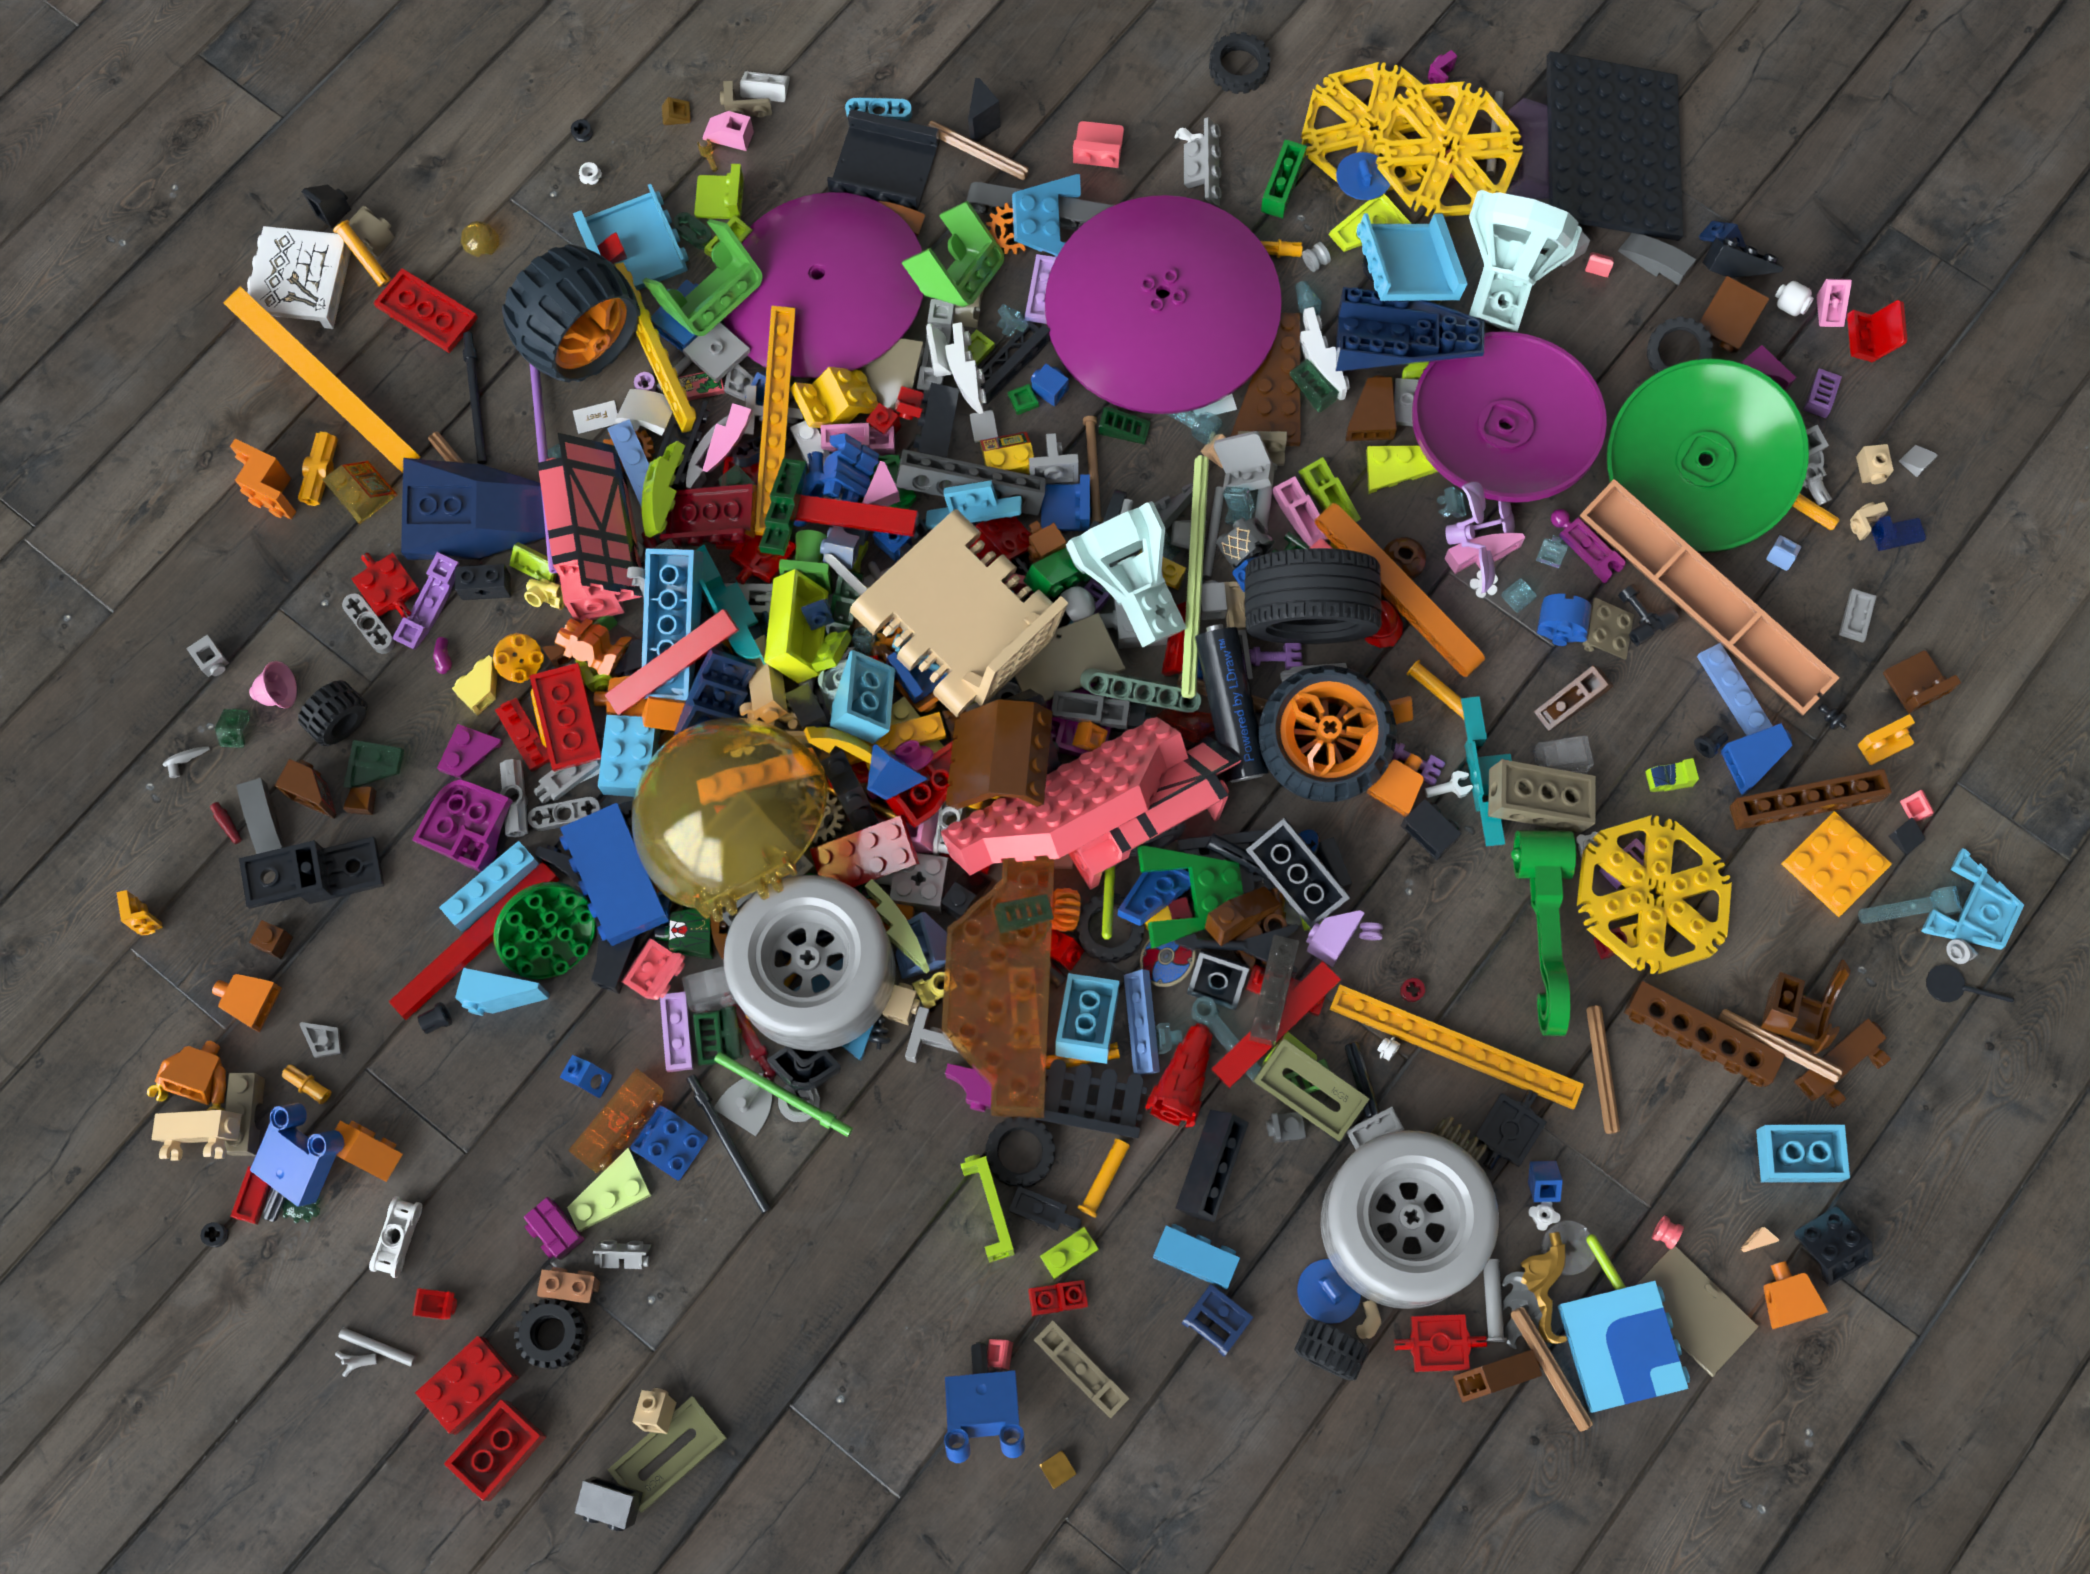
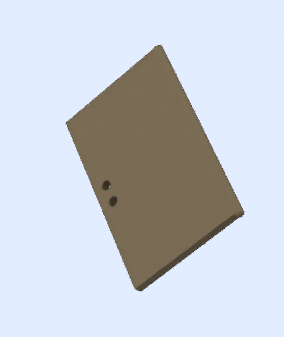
[1014,613,1126,702]
[1636,1246,1758,1377]

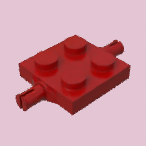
[730,535,796,585]
[351,552,420,618]
[1394,1314,1487,1372]

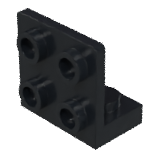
[1794,1207,1873,1287]

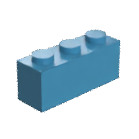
[1153,1224,1240,1290]

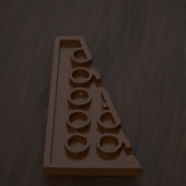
[1230,313,1300,446]

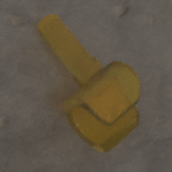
[697,138,718,172]

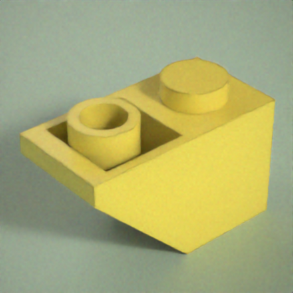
[452,655,498,716]

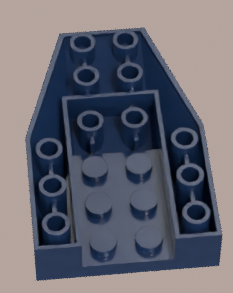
[1335,287,1484,372]
[401,458,546,560]

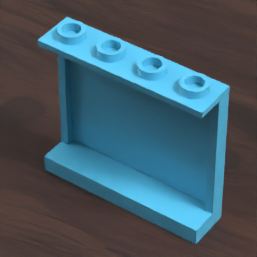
[573,184,689,290]
[1357,213,1467,301]

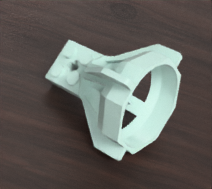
[1469,190,1582,332]
[1066,501,1187,648]

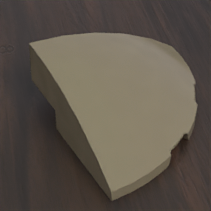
[857,339,924,415]

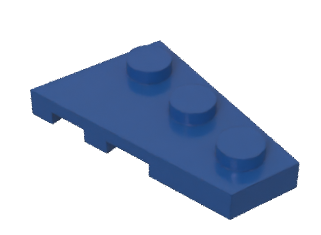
[1117,869,1191,926]

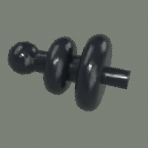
[1818,704,1847,730]
[869,1014,891,1050]

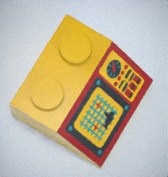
[980,432,1034,475]

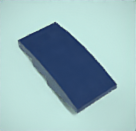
[672,648,757,758]

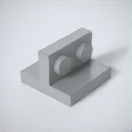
[1029,433,1078,485]

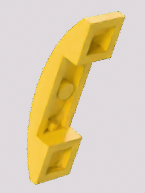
[804,726,872,771]

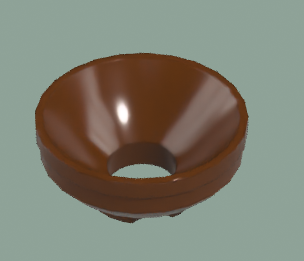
[1383,537,1426,580]

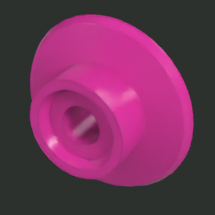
[895,740,934,771]

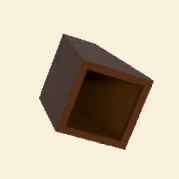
[1699,276,1770,353]

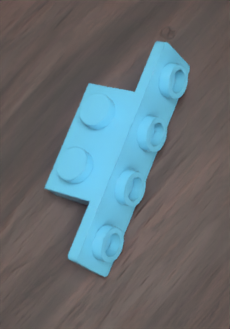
[925,480,1022,529]

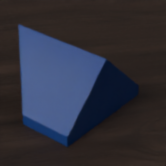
[867,744,928,800]

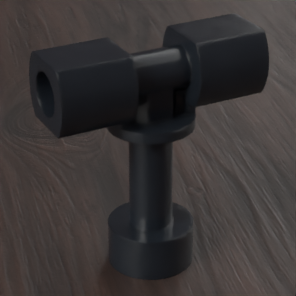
[1618,584,1680,647]

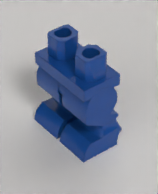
[819,433,879,503]

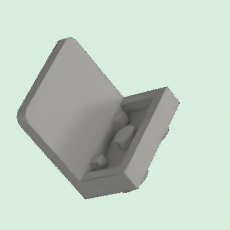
[1214,431,1275,496]

